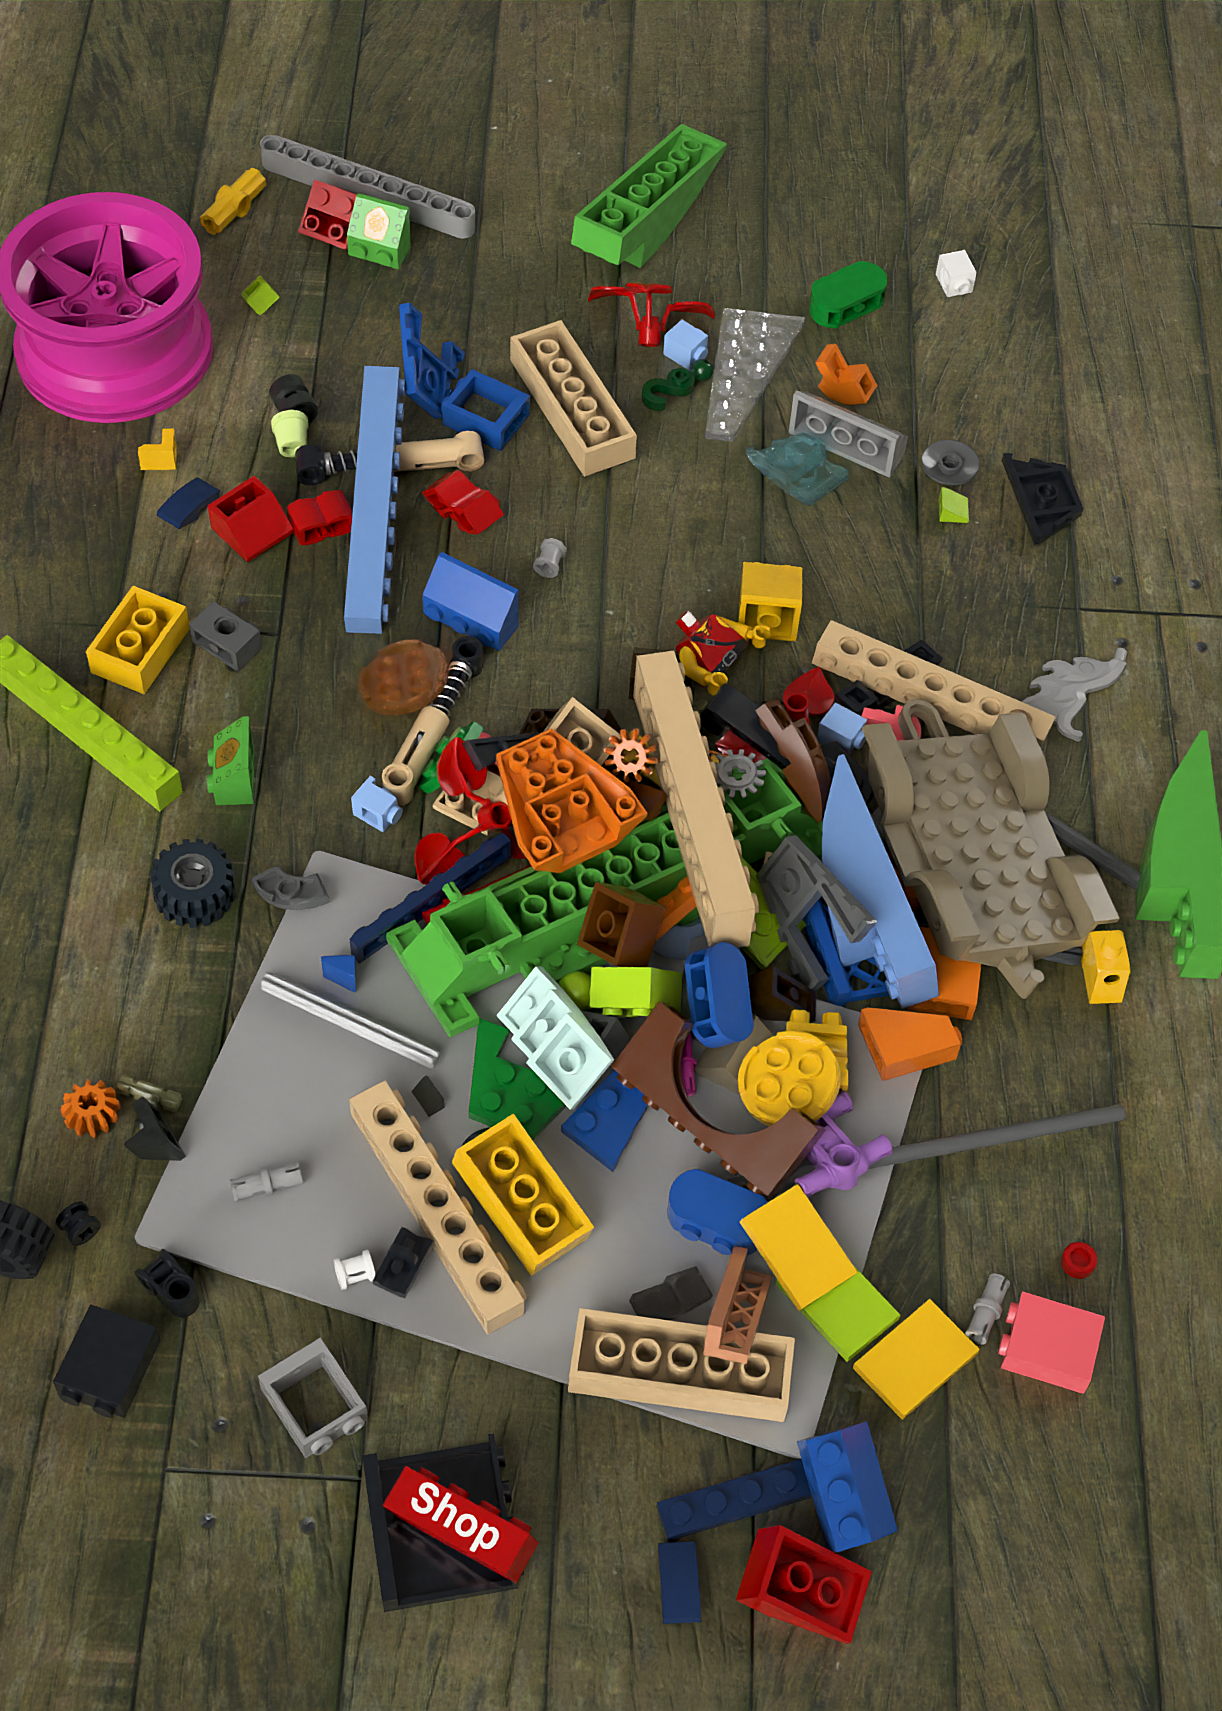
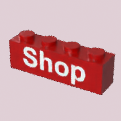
[383,1466,539,1583]

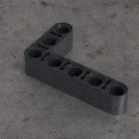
[700,683,836,781]

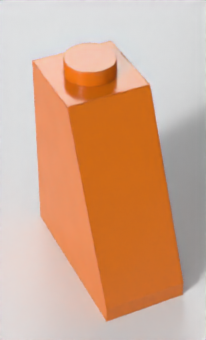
[858,1007,962,1081]

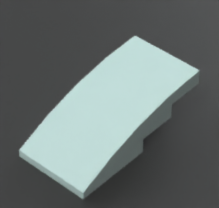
[497,966,614,1110]

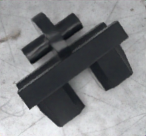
[373,1227,434,1298]

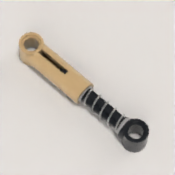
[295,431,484,486]
[382,636,483,806]

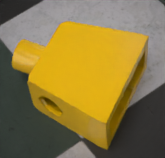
[1081,930,1130,1004]

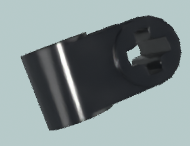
[135,1249,200,1317]

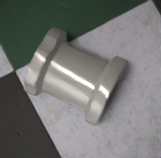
[533,538,567,578]

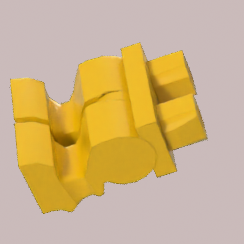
[785,1010,848,1094]

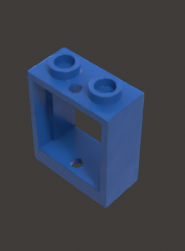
[440,369,530,451]

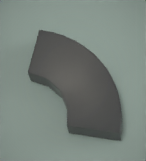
[250,865,331,910]

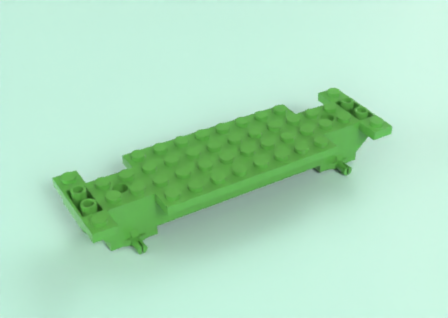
[386,756,823,1038]

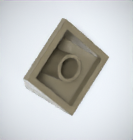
[694,1016,774,1095]

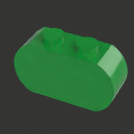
[809,261,887,328]

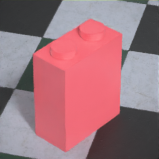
[998,1291,1105,1394]

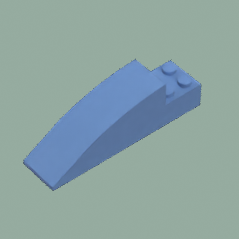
[822,754,939,1009]

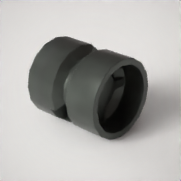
[269,374,318,425]

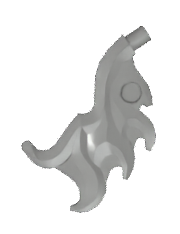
[1022,648,1127,742]

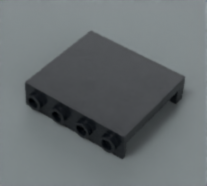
[362,1433,524,1612]

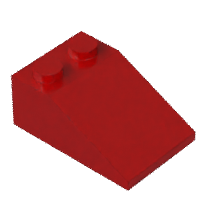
[736,1525,872,1644]

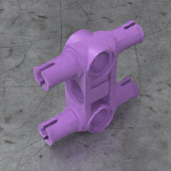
[795,1091,892,1198]

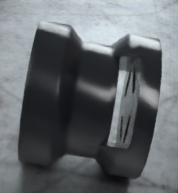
[55,1201,101,1246]

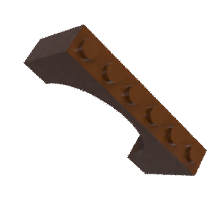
[611,1001,826,1196]

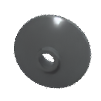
[922,440,979,486]

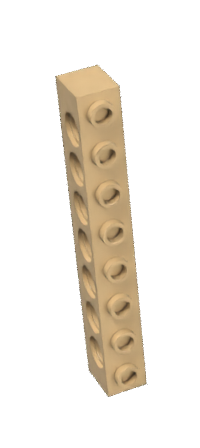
[812,620,1056,749]
[349,1080,527,1335]

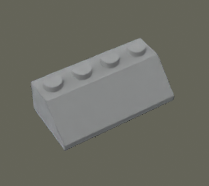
[789,390,908,478]

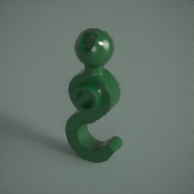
[641,359,713,411]

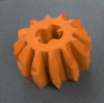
[604,728,659,783]
[60,1079,121,1138]

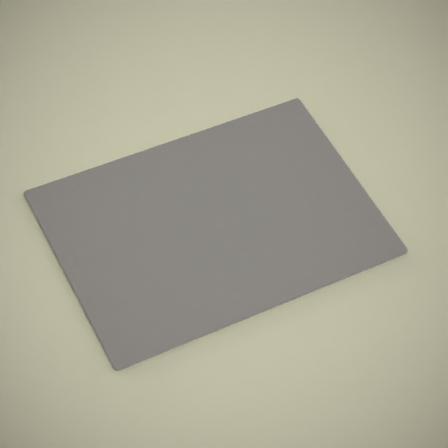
[135,851,922,1460]

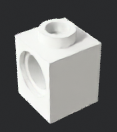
[936,250,977,297]

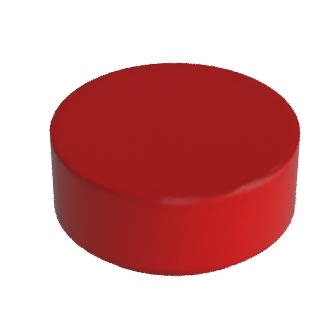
[1061,1242,1098,1279]

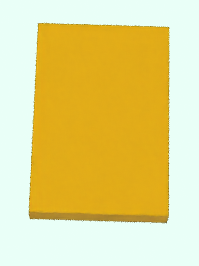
[740,1184,858,1311]
[853,1299,980,1420]

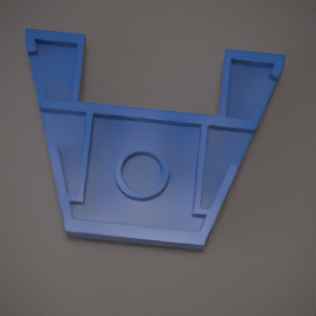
[399,303,465,419]

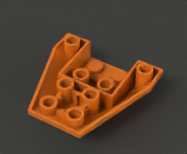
[496,728,648,873]

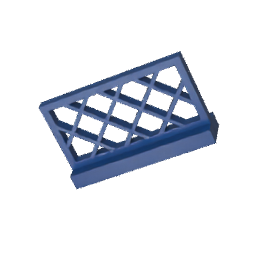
[802,896,890,1008]

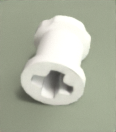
[333,1249,375,1290]

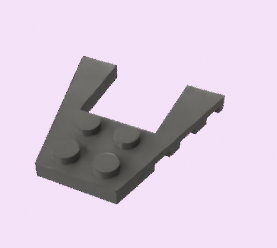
[756,835,877,993]

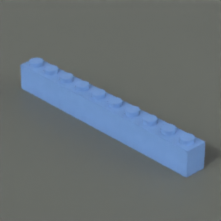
[344,366,405,634]

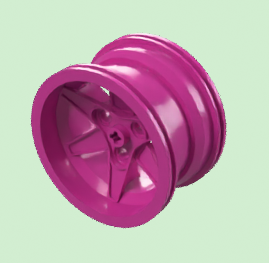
[0,192,213,423]

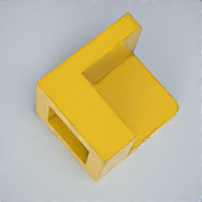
[138,428,177,470]

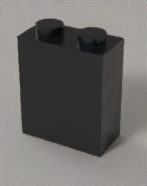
[53,1304,161,1418]

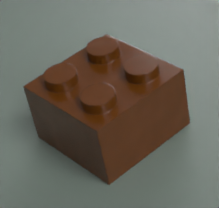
[577,882,666,967]

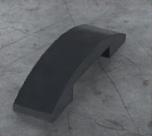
[835,640,942,716]

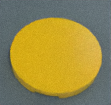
[738,1030,841,1126]

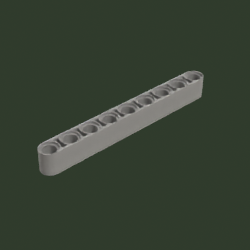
[260,135,475,239]

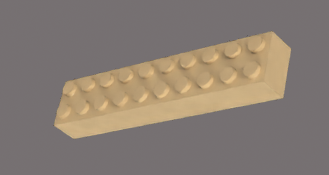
[633,650,759,948]

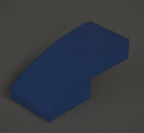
[157,477,220,529]
[658,1542,701,1624]

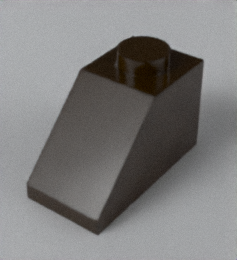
[748,966,816,1023]

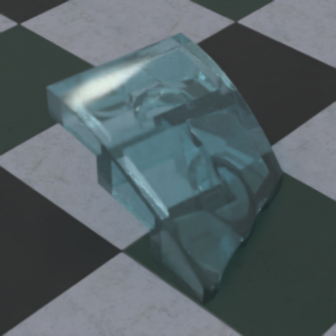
[746,432,849,506]

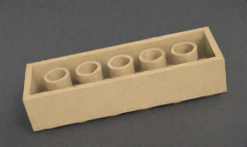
[510,320,637,477]
[568,1308,795,1422]

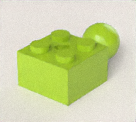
[558,967,682,1018]

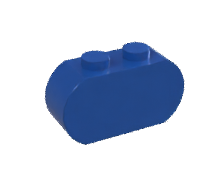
[685,942,754,1048]
[667,1169,768,1256]

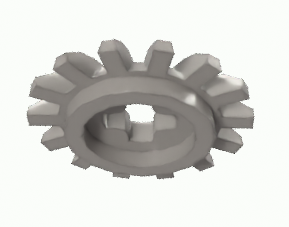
[715,749,766,798]

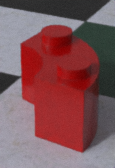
[422,469,504,534]

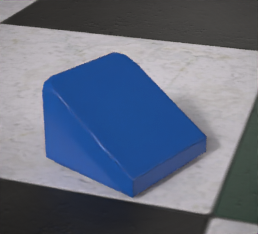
[321,955,357,992]

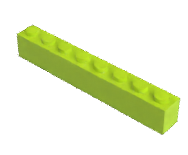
[0,635,183,812]

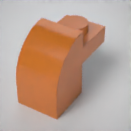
[815,344,878,405]

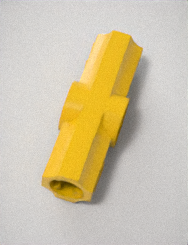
[200,168,266,235]

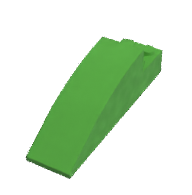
[571,124,727,268]
[1135,730,1222,979]

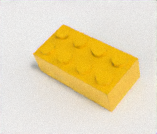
[452,1114,594,1276]

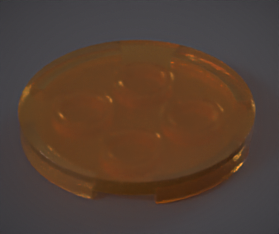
[358,639,449,716]

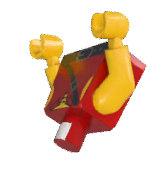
[675,610,771,695]

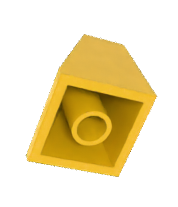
[738,562,802,642]

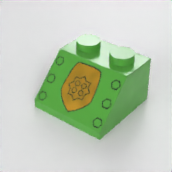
[347,193,411,269]
[207,716,254,805]

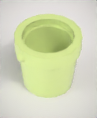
[271,410,309,458]

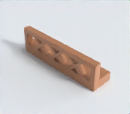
[703,1246,772,1364]

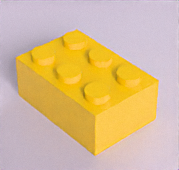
[86,586,190,695]

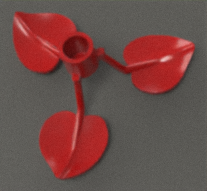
[588,282,715,347]
[715,667,834,763]
[414,737,526,885]

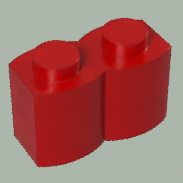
[287,490,353,545]

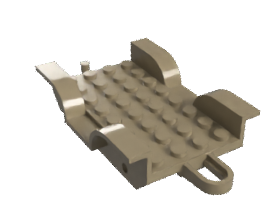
[862,699,1120,999]

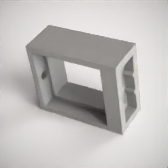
[258,1337,368,1459]

